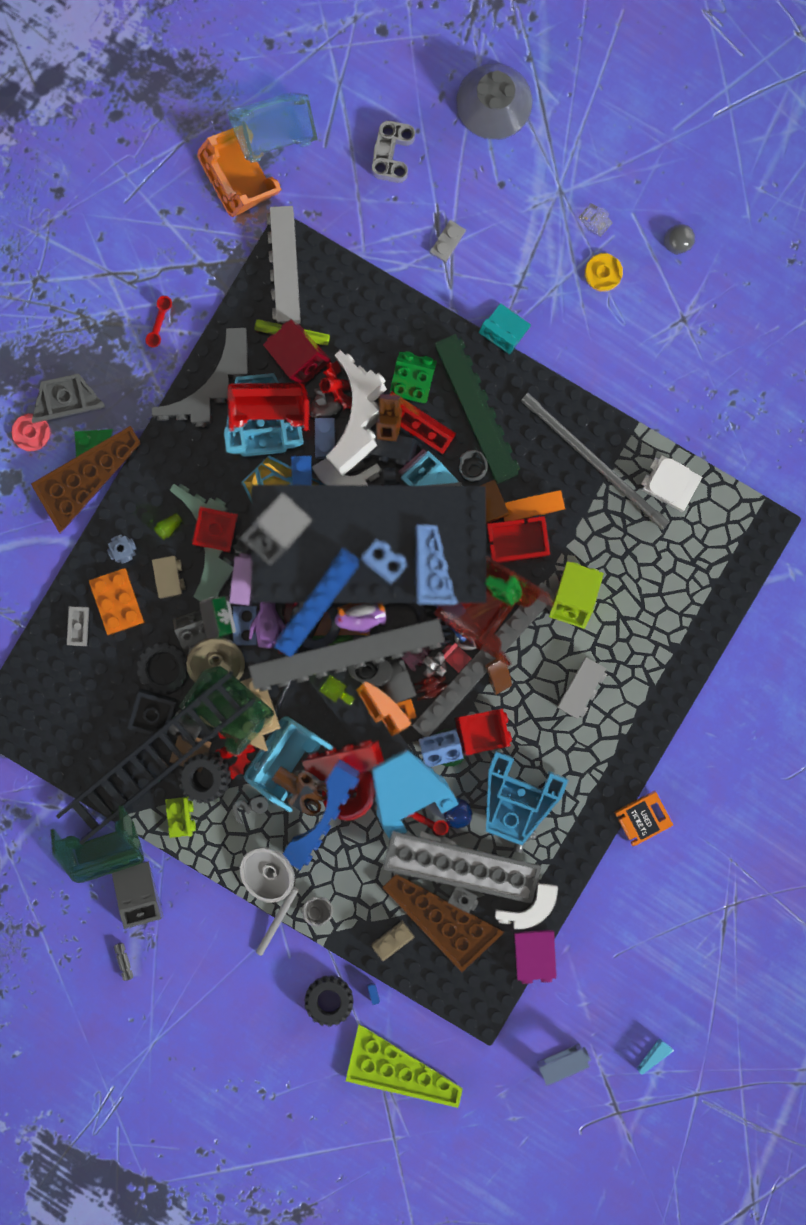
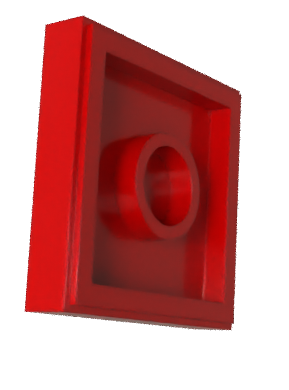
[192,507,238,552]

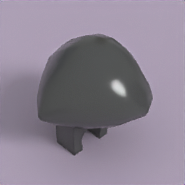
[309,388,342,419]

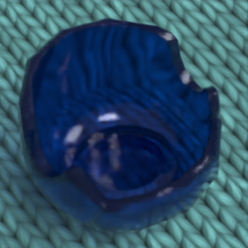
[443,798,473,829]

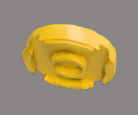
[585,253,623,292]

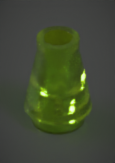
[153,513,183,540]

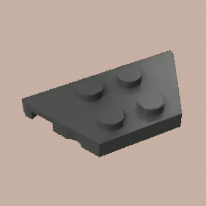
[32,373,105,424]

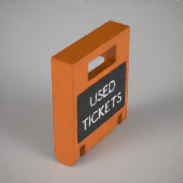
[615,790,673,846]

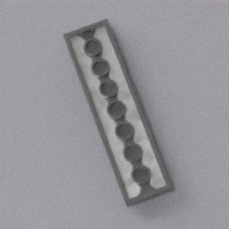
[382,831,542,904]

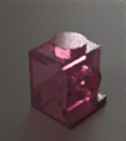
[401,647,432,672]

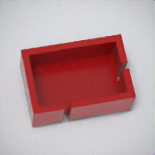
[487,516,550,564]

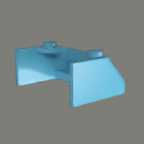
[244,716,334,812]

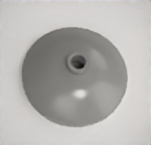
[240,847,294,903]

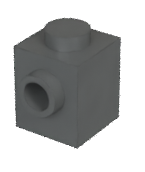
[448,886,479,913]

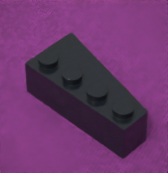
[335,425,422,466]

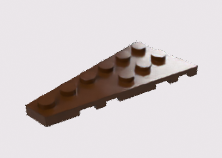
[31,426,141,534]
[382,874,504,972]

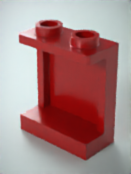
[455,709,512,756]

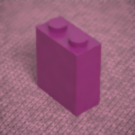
[514,930,557,984]

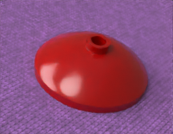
[322,771,376,821]

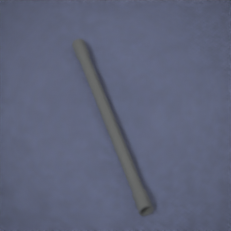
[521,393,670,530]

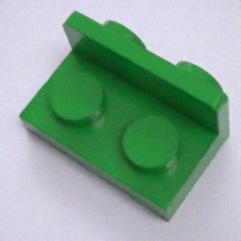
[486,575,522,606]

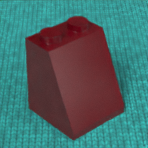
[263,319,331,385]

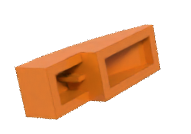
[504,491,565,522]
[356,682,411,736]

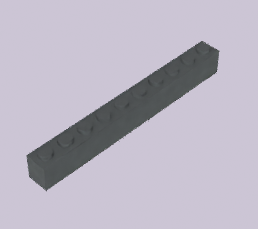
[412,583,556,737]
[249,619,444,692]

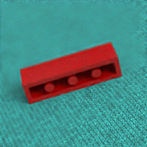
[379,392,456,454]
[302,740,384,781]

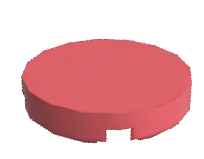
[11,413,50,452]

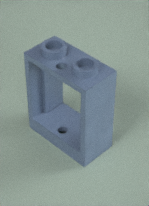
[537,1044,591,1086]

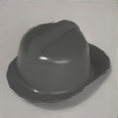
[348,659,393,686]

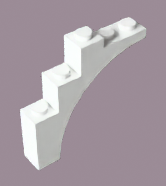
[326,350,387,476]

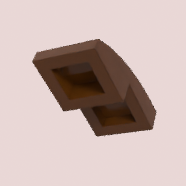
[485,656,512,695]

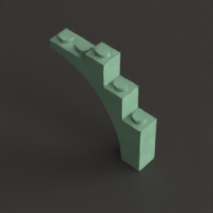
[170,484,234,601]

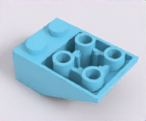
[401,451,458,486]

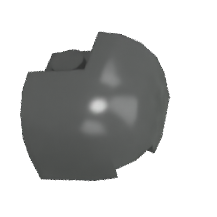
[380,659,416,703]

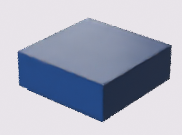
[368,983,380,1005]

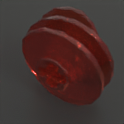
[414,675,449,701]

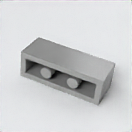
[557,657,607,719]

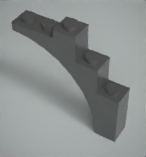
[152,328,248,427]

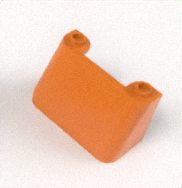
[198,124,281,217]

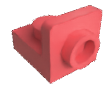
[442,643,472,673]

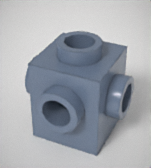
[107,534,137,564]

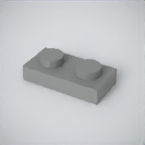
[430,220,466,263]
[67,607,89,646]

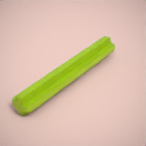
[255,319,330,345]

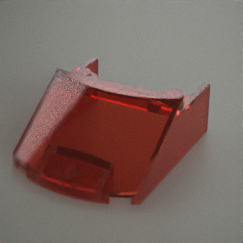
[435,556,554,666]

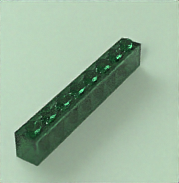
[435,334,520,485]

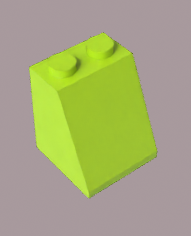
[549,561,604,629]

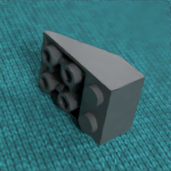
[111,861,164,929]

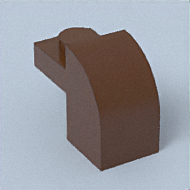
[377,394,402,441]

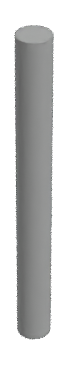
[256,886,299,956]

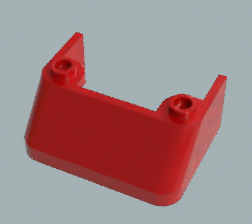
[227,383,309,431]

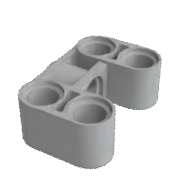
[372,121,415,183]

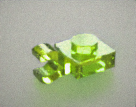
[320,675,354,705]

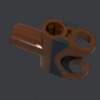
[272,766,328,816]

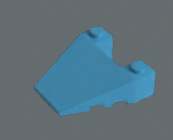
[372,749,459,840]
[486,750,568,845]

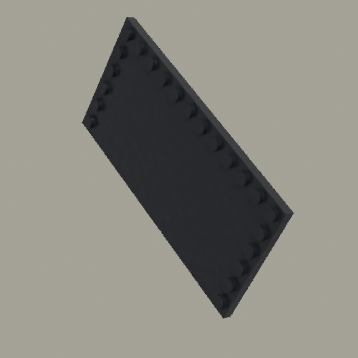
[251,485,487,603]

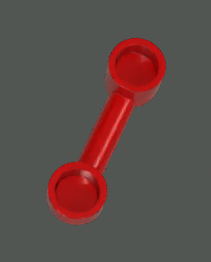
[145,296,172,348]
[405,812,449,836]

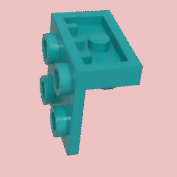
[479,304,531,354]

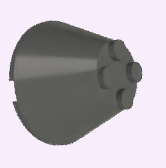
[457,64,532,140]

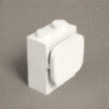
[641,455,702,512]

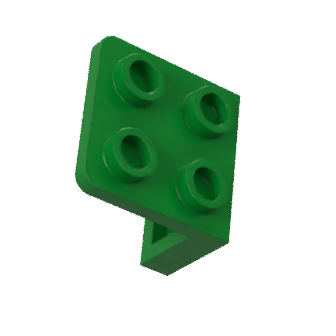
[390,352,437,403]

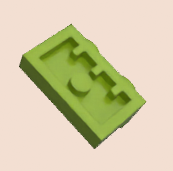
[165,797,196,838]

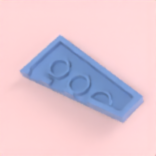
[416,525,457,605]

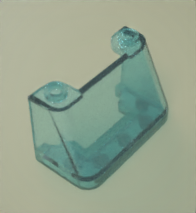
[227,93,318,163]

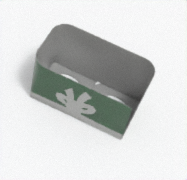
[200,596,236,639]

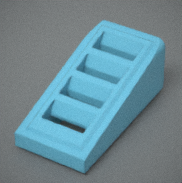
[637,1039,674,1074]

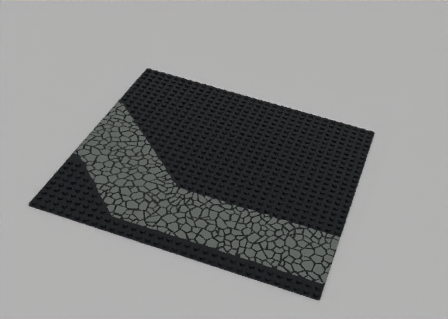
[0,218,801,1046]

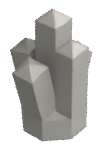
[423,652,447,678]

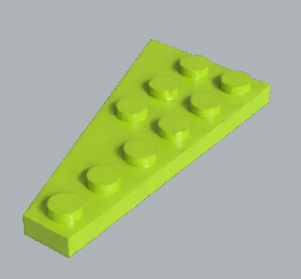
[345,1024,463,1108]

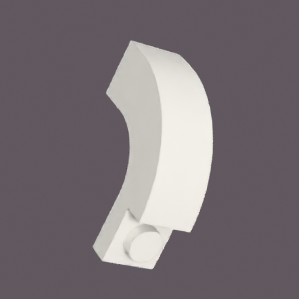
[312,458,381,485]
[495,883,558,929]

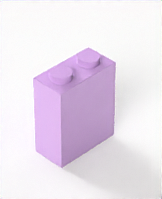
[230,554,252,606]

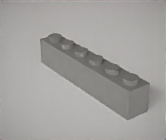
[267,206,301,324]

